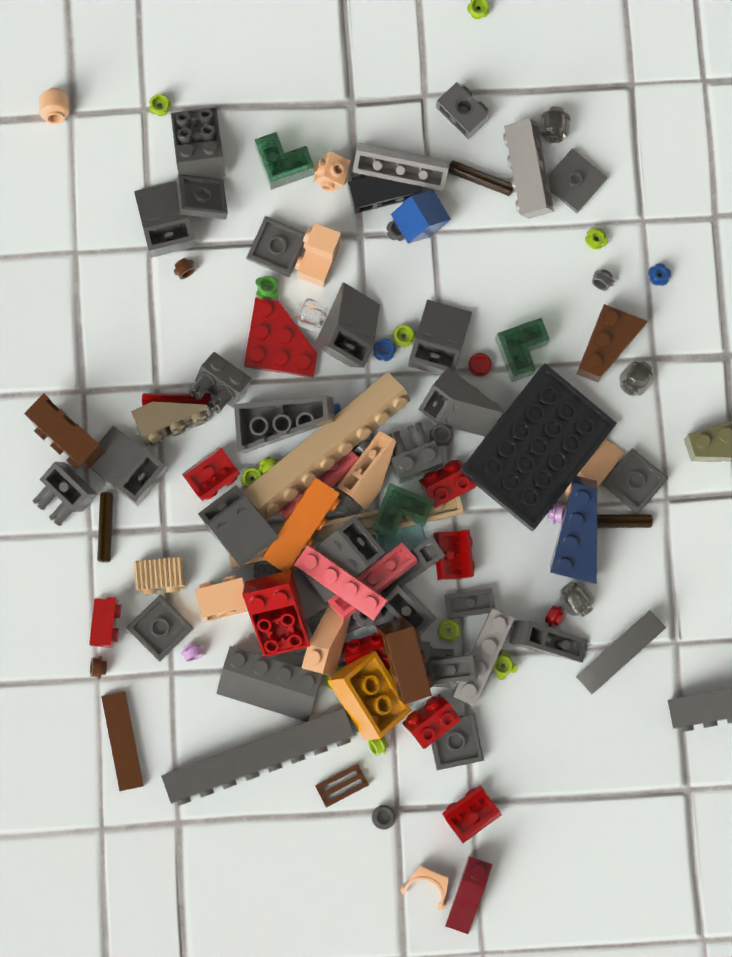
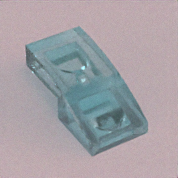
[372,524,426,558]

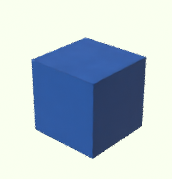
[391,190,451,244]

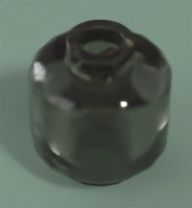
[540,107,570,143]
[619,361,654,396]
[559,580,595,617]

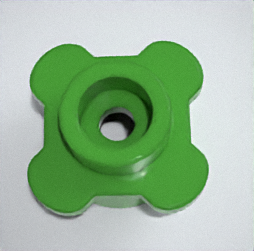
[255,276,279,299]

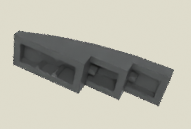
[576,610,666,694]

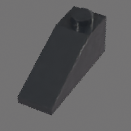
[348,175,423,214]

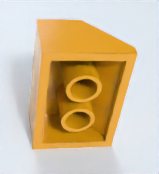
[328,651,412,740]

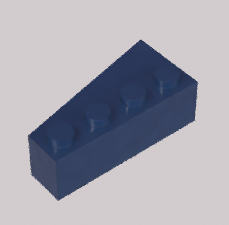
[550,475,597,584]

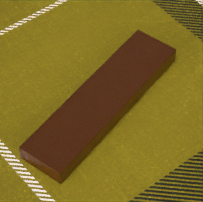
[101,691,144,792]

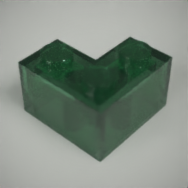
[254,132,314,190]
[495,318,550,383]
[371,483,434,540]

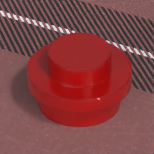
[468,353,492,377]
[545,605,566,628]

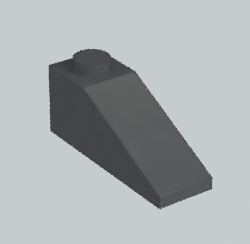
[509,620,588,663]

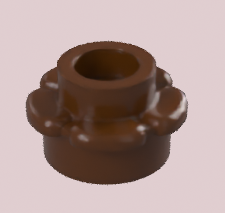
[174,258,196,279]
[90,656,107,680]

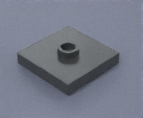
[548,148,607,213]
[176,175,228,219]
[246,216,306,277]
[601,448,668,514]
[126,594,194,662]
[431,713,484,771]

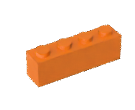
[262,477,340,572]

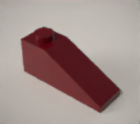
[445,856,493,934]

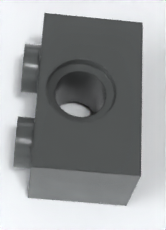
[436,82,489,139]

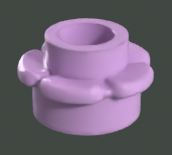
[548,501,566,524]
[181,642,204,662]

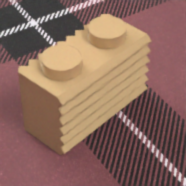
[134,557,185,596]

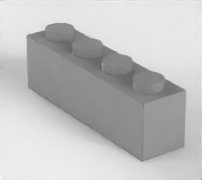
[503,118,554,219]
[352,143,450,191]
[452,607,514,706]

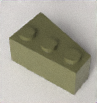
[684,421,732,462]

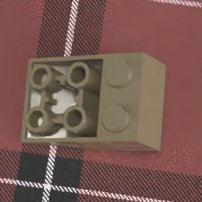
[131,402,211,446]

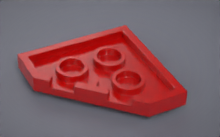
[244,297,317,378]

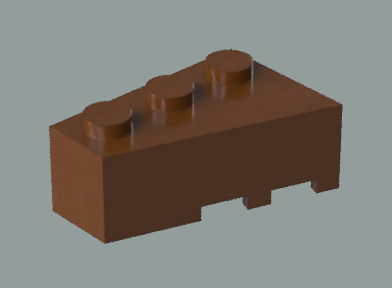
[576,304,648,382]
[24,393,105,472]
[375,618,433,704]

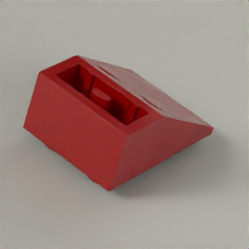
[242,570,310,657]

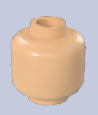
[39,88,70,124]

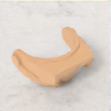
[400,865,448,910]

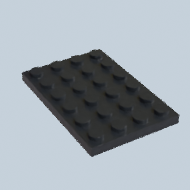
[458,363,617,531]

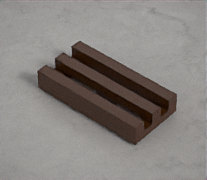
[315,764,369,808]

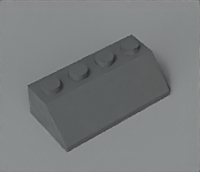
[216,646,322,722]

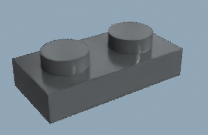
[444,588,495,619]
[427,655,478,686]

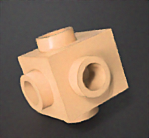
[313,151,351,191]

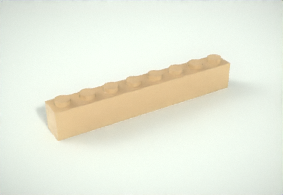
[243,372,411,520]

